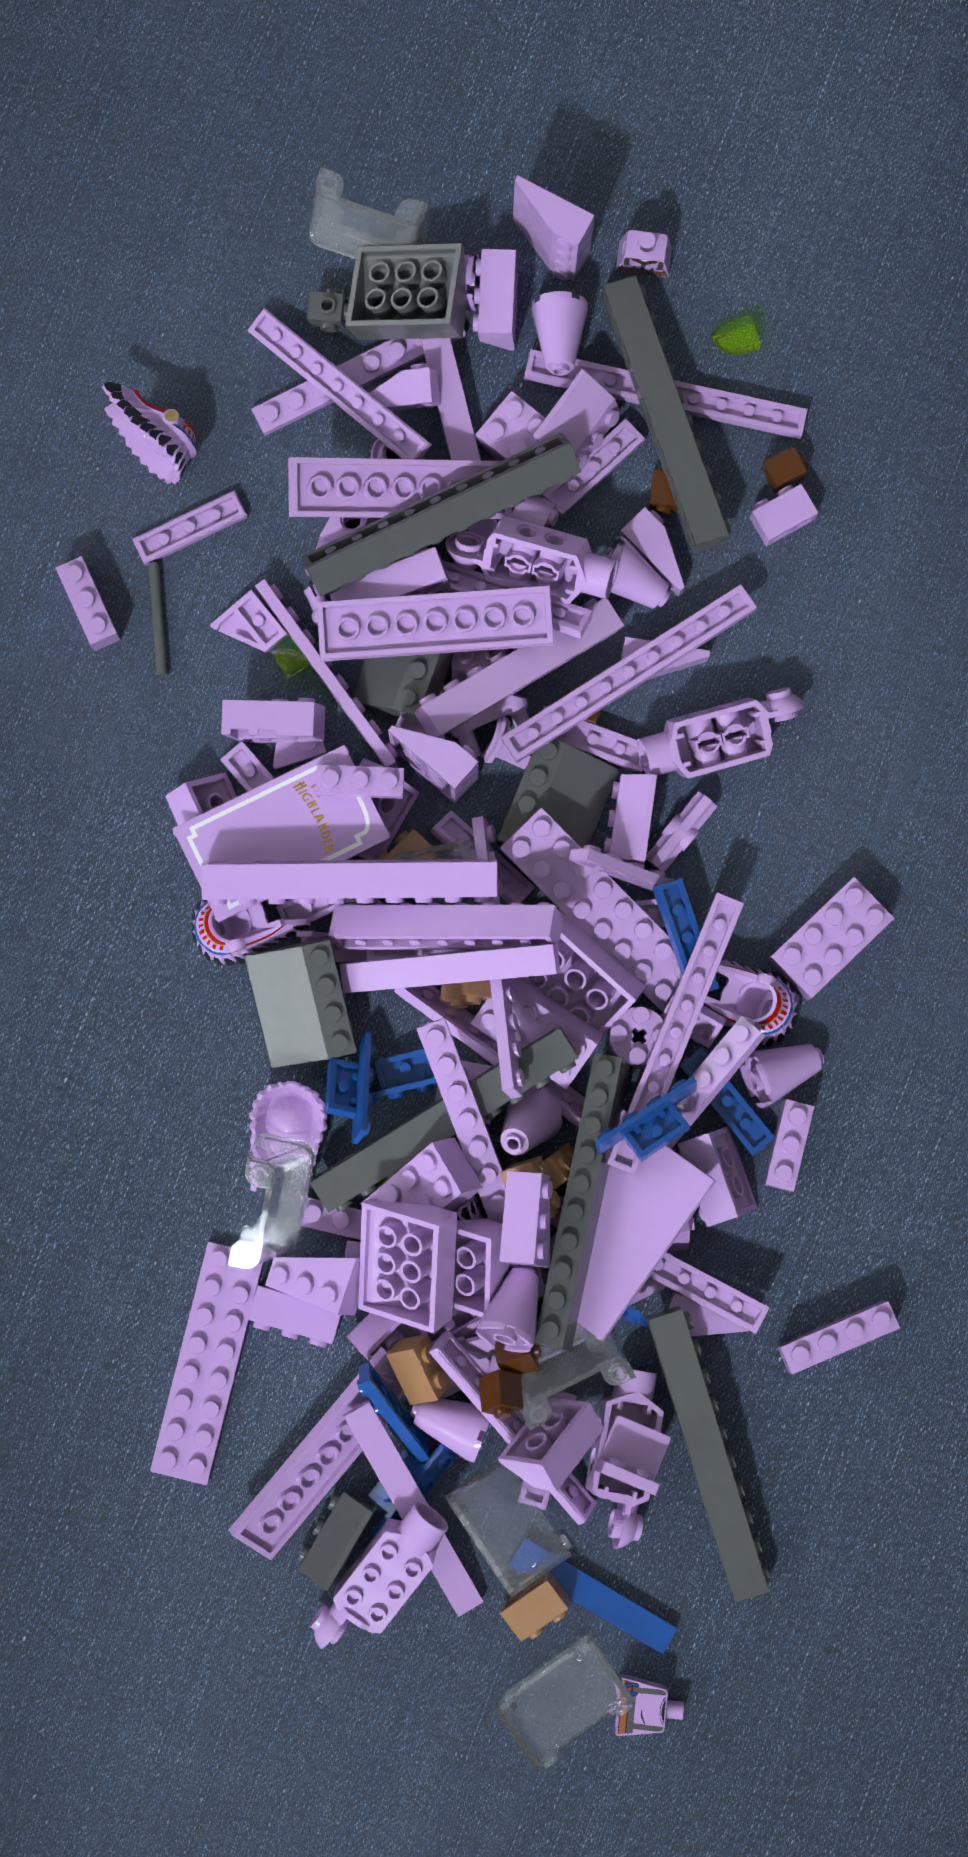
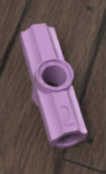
[645,791,717,872]

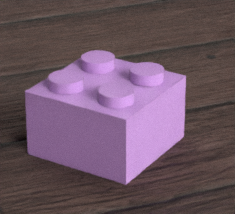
[475,391,545,461]

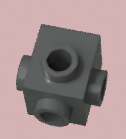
[307,289,349,332]

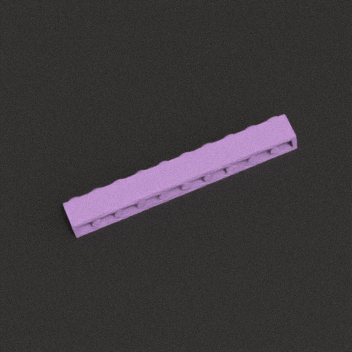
[201,859,498,905]

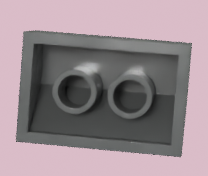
[297,1489,375,1591]

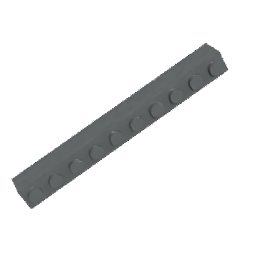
[602,276,731,554]
[301,432,581,596]
[310,1025,579,1213]
[535,1053,630,1352]
[646,1305,771,1603]

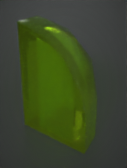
[711,314,761,355]
[270,649,310,679]

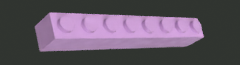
[414,598,624,738]
[329,902,563,950]

